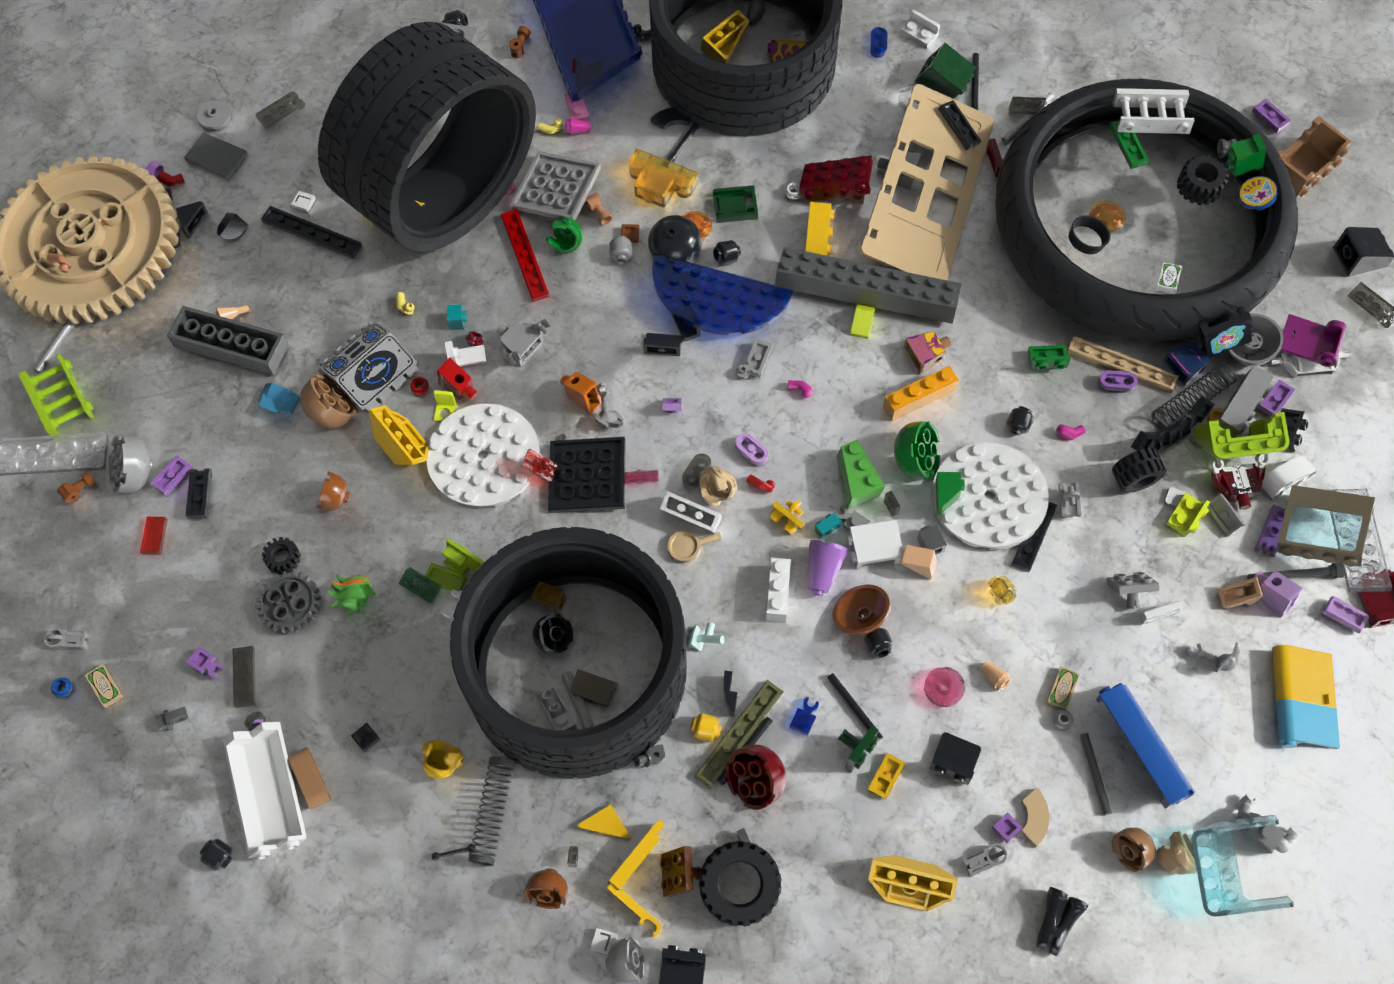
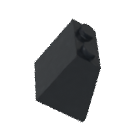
[1333,227,1394,277]

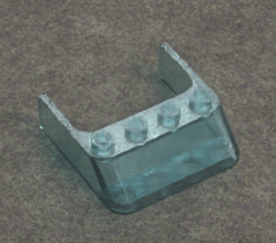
[1191,815,1294,917]

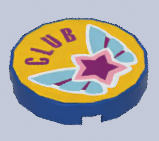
[1239,176,1277,210]

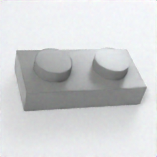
[1207,494,1246,536]

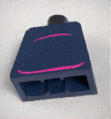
[1163,342,1210,387]

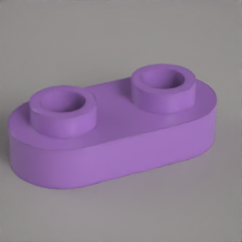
[1098,370,1138,392]

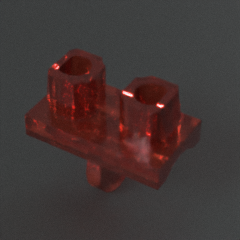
[521,449,558,482]

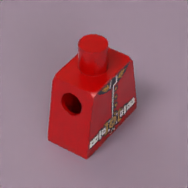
[437,358,478,401]

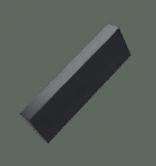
[938,100,982,151]

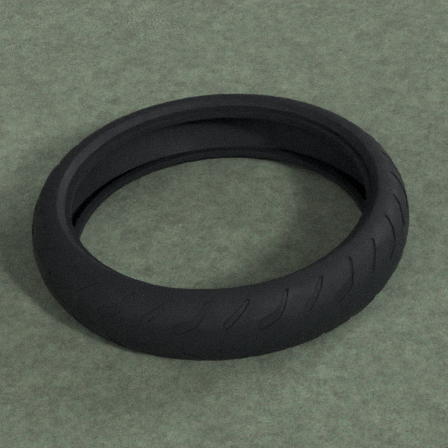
[995,79,1298,342]

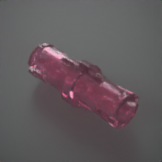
[625,469,659,484]

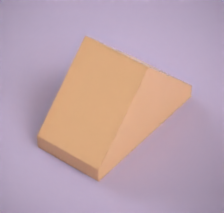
[900,545,937,580]

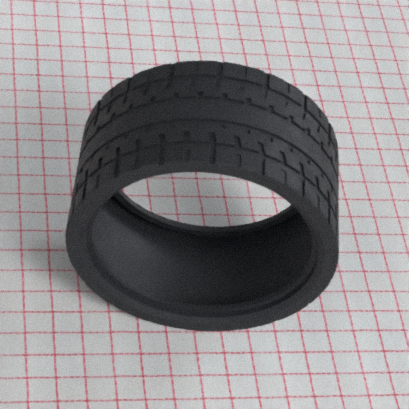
[649,0,843,136]
[318,22,536,252]
[450,527,687,779]

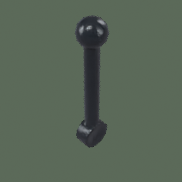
[431,844,476,861]

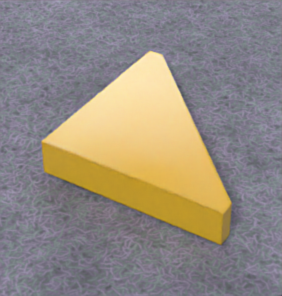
[578,804,631,840]

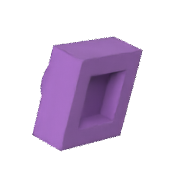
[662,398,682,413]
[992,812,1023,844]

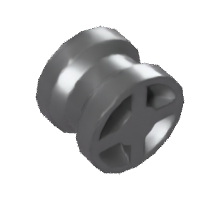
[1217,139,1237,158]

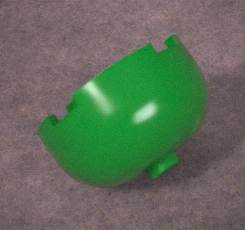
[894,421,941,479]

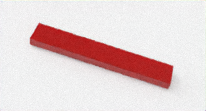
[501,209,550,302]

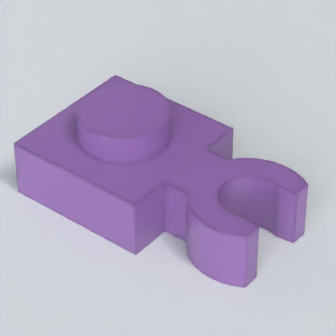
[186,646,225,680]

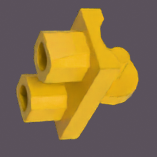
[769,500,805,534]

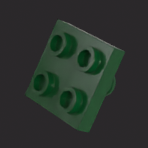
[838,725,879,773]

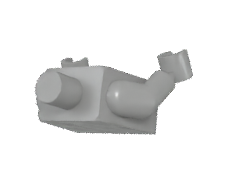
[497,319,551,367]

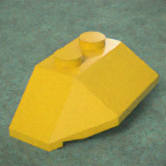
[369,405,429,465]
[868,855,958,911]

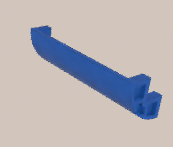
[1096,683,1196,809]

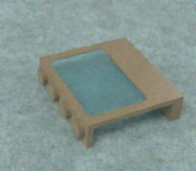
[1277,485,1375,567]

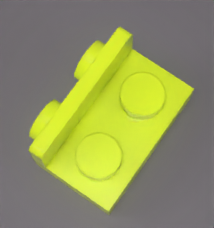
[1165,492,1210,537]

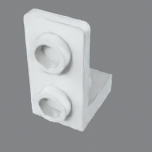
[444,341,487,367]

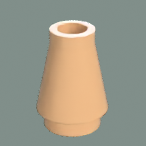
[981,661,1011,690]

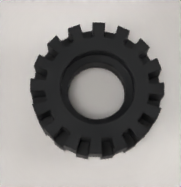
[262,537,301,575]

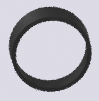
[1068,215,1111,254]

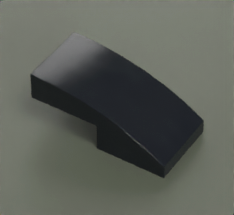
[724,670,738,717]

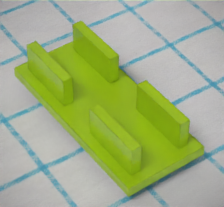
[442,538,484,575]

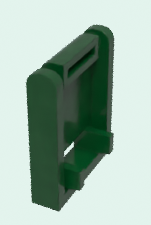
[712,185,758,223]

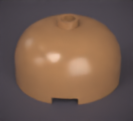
[300,375,357,429]

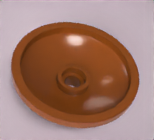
[833,584,891,635]

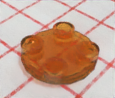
[1089,201,1126,232]
[682,211,712,242]

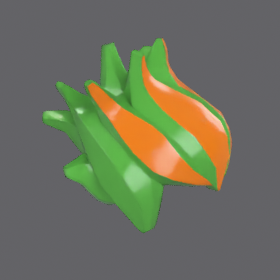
[327,574,376,616]

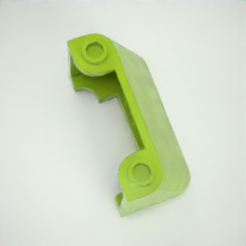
[1192,412,1289,460]

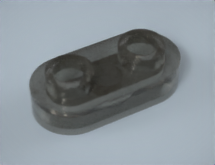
[682,453,711,489]

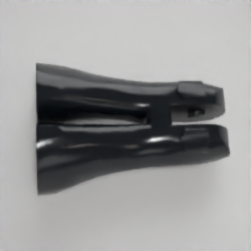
[1036,887,1089,957]

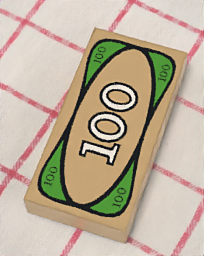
[85,664,124,708]
[1046,666,1080,710]

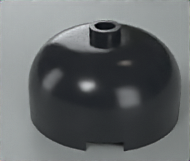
[648,215,702,270]

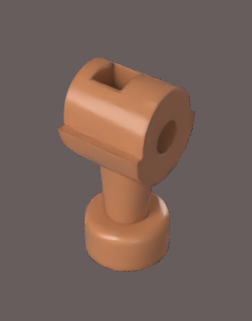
[584,193,613,225]

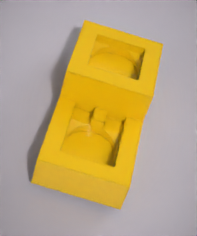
[868,753,906,799]

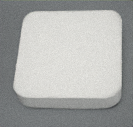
[1164,487,1186,508]

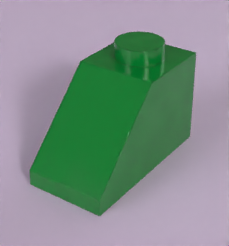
[936,472,965,515]

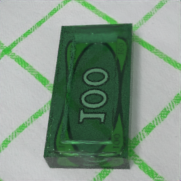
[398,567,441,603]

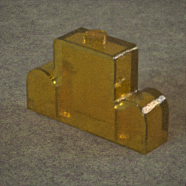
[629,148,699,207]

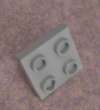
[1107,572,1159,609]

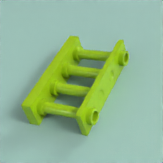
[18,353,95,438]

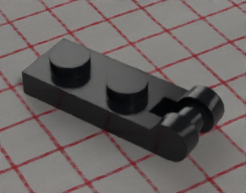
[185,468,212,519]

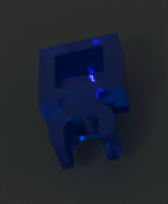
[789,697,819,736]

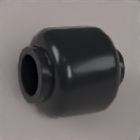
[442,10,468,26]
[713,240,741,265]
[1006,406,1034,435]
[864,627,893,658]
[199,838,233,871]

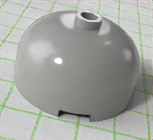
[108,436,152,493]

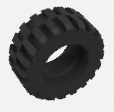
[699,841,782,927]

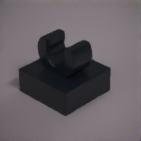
[351,723,380,753]

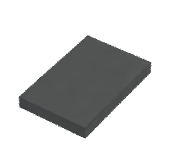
[184,132,248,179]

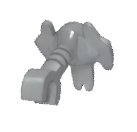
[593,382,624,428]
[1186,642,1240,672]

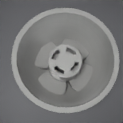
[1228,313,1283,366]

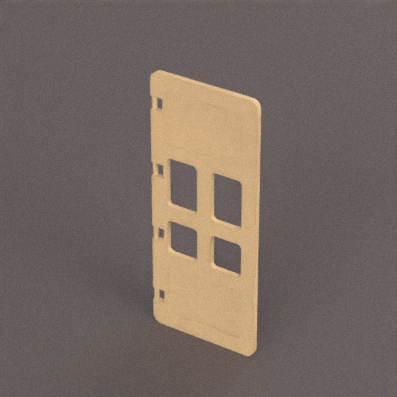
[860,84,994,280]

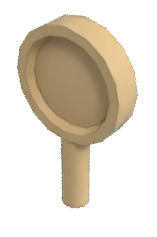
[667,530,721,564]

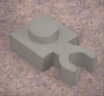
[835,505,870,531]

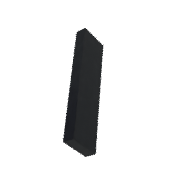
[1011,502,1058,572]

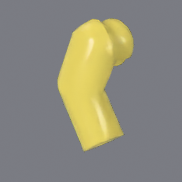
[538,119,563,135]
[395,292,415,315]

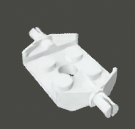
[1269,350,1352,378]

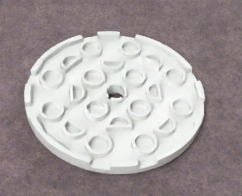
[426,403,540,509]
[931,443,1049,550]

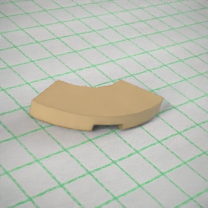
[1021,788,1049,848]

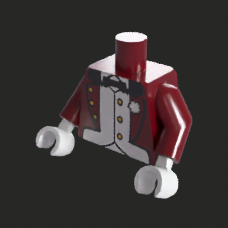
[1208,454,1270,510]

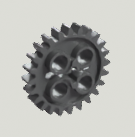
[255,571,322,634]

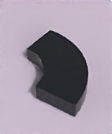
[650,107,691,129]

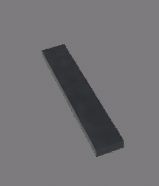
[261,206,362,259]

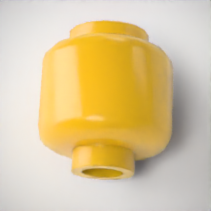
[690,713,721,742]

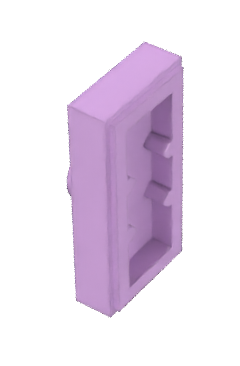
[1322,595,1369,634]

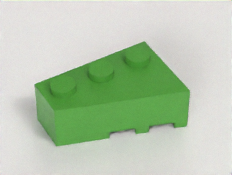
[836,440,885,509]

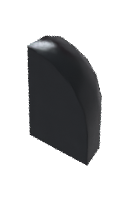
[217,213,248,240]

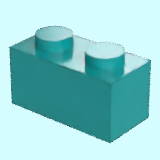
[815,513,842,539]

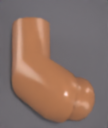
[47,253,72,273]

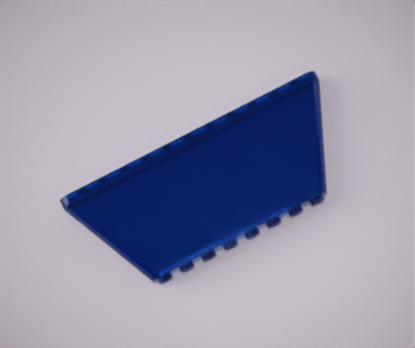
[533,0,643,103]

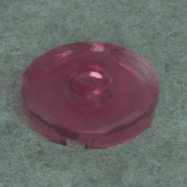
[924,667,965,708]

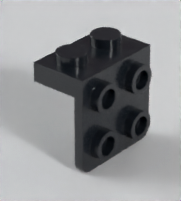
[929,732,981,785]
[659,945,706,984]

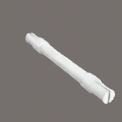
[1001,92,1054,143]

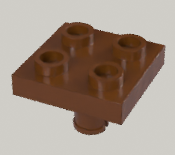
[660,846,701,898]

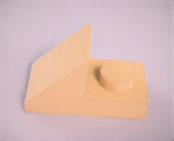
[1218,577,1263,609]

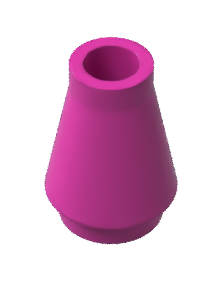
[565,117,590,135]

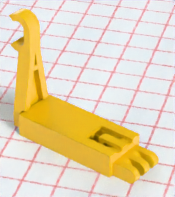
[606,820,664,937]

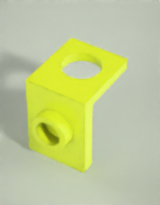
[434,390,456,422]

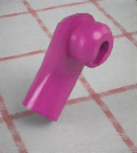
[788,380,813,398]
[1056,424,1086,440]

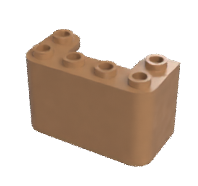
[1278,116,1352,198]

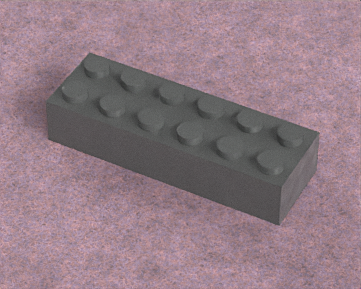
[167,306,289,375]

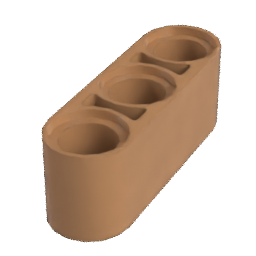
[288,747,331,810]

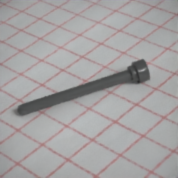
[1247,563,1345,579]

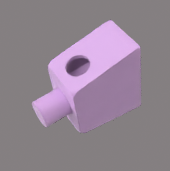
[1253,571,1303,618]

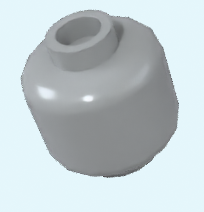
[609,236,632,264]

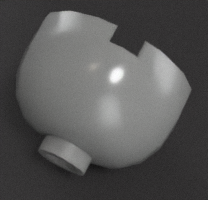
[605,936,645,983]

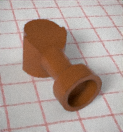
[509,26,531,58]
[57,471,96,504]

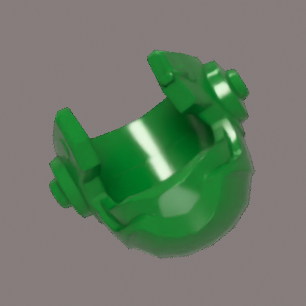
[545,217,583,253]

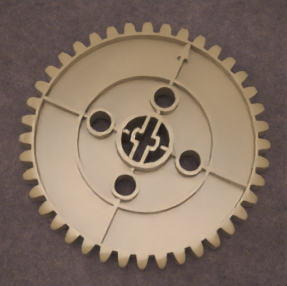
[0,155,179,324]

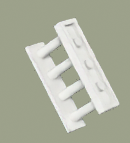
[1113,88,1194,134]

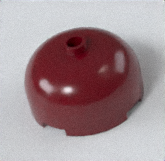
[726,744,786,810]

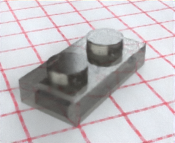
[1009,97,1047,114]

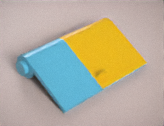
[1272,645,1340,749]

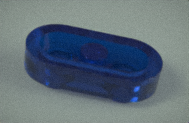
[870,27,888,58]

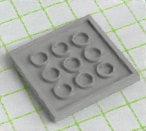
[510,151,601,220]

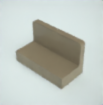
[570,669,618,705]

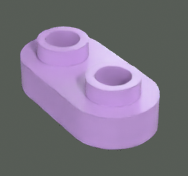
[735,433,768,466]

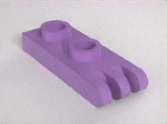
[1255,504,1286,557]

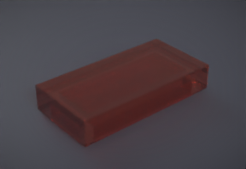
[140,516,168,555]

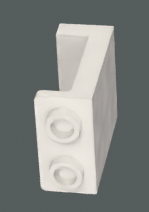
[846,520,903,569]

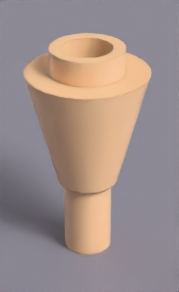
[214,305,249,319]

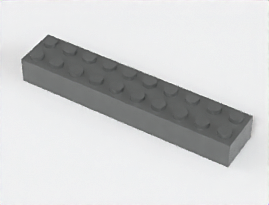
[775,247,962,324]

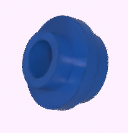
[51,677,73,698]

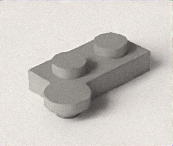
[736,339,773,379]

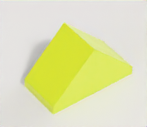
[850,304,876,339]

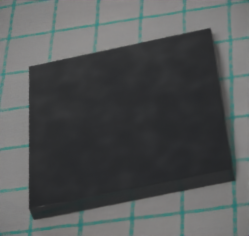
[548,436,626,513]

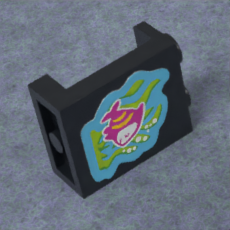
[1198,306,1254,358]

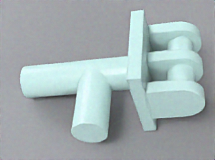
[685,622,725,651]

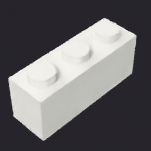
[660,491,723,533]
[766,557,791,623]

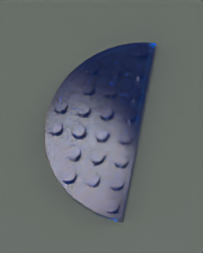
[652,253,793,335]

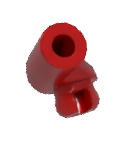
[157,171,185,186]
[746,474,775,493]

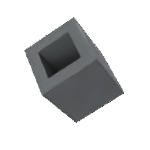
[917,525,947,555]

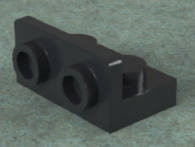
[1281,408,1309,452]

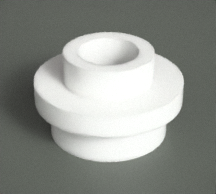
[785,182,801,200]

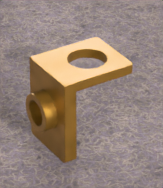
[531,581,567,614]

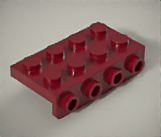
[799,155,873,202]

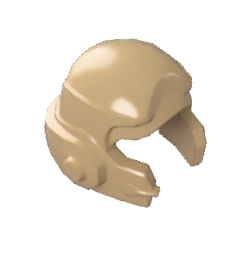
[699,466,737,506]
[1157,831,1201,875]

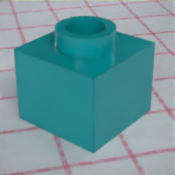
[447,304,467,330]

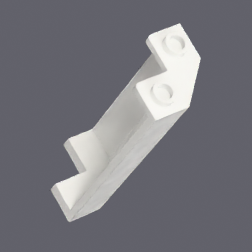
[223,722,307,860]

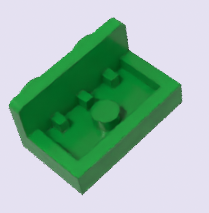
[1028,345,1071,370]

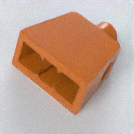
[560,372,601,415]

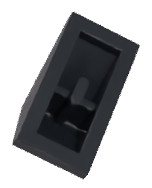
[176,201,208,239]

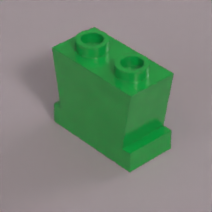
[1226,133,1266,177]

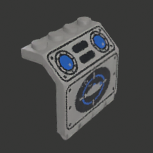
[318,321,420,413]

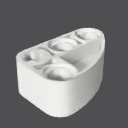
[1262,456,1317,500]

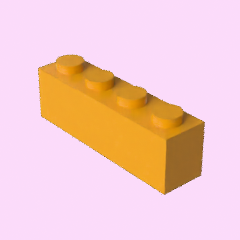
[883,365,959,421]

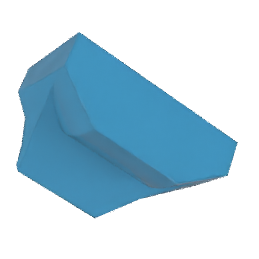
[258,383,300,414]

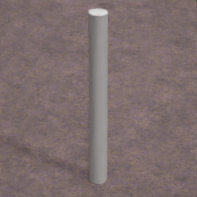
[34,319,74,373]

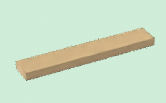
[1067,335,1179,394]

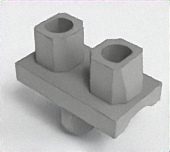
[1058,482,1081,518]

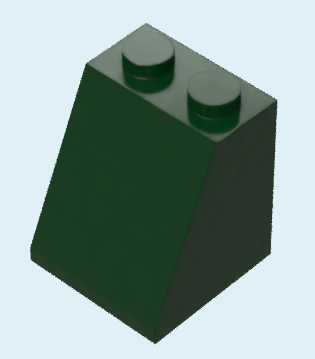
[914,42,976,98]

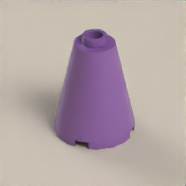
[808,540,848,596]

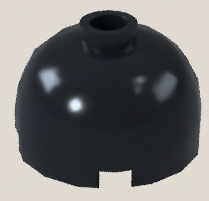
[532,614,573,654]

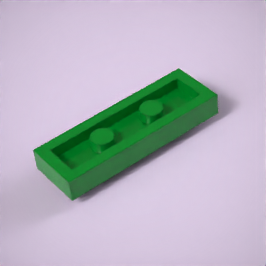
[1110,120,1149,169]

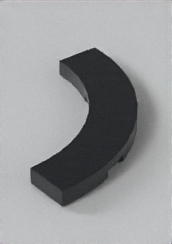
[1131,396,1215,451]

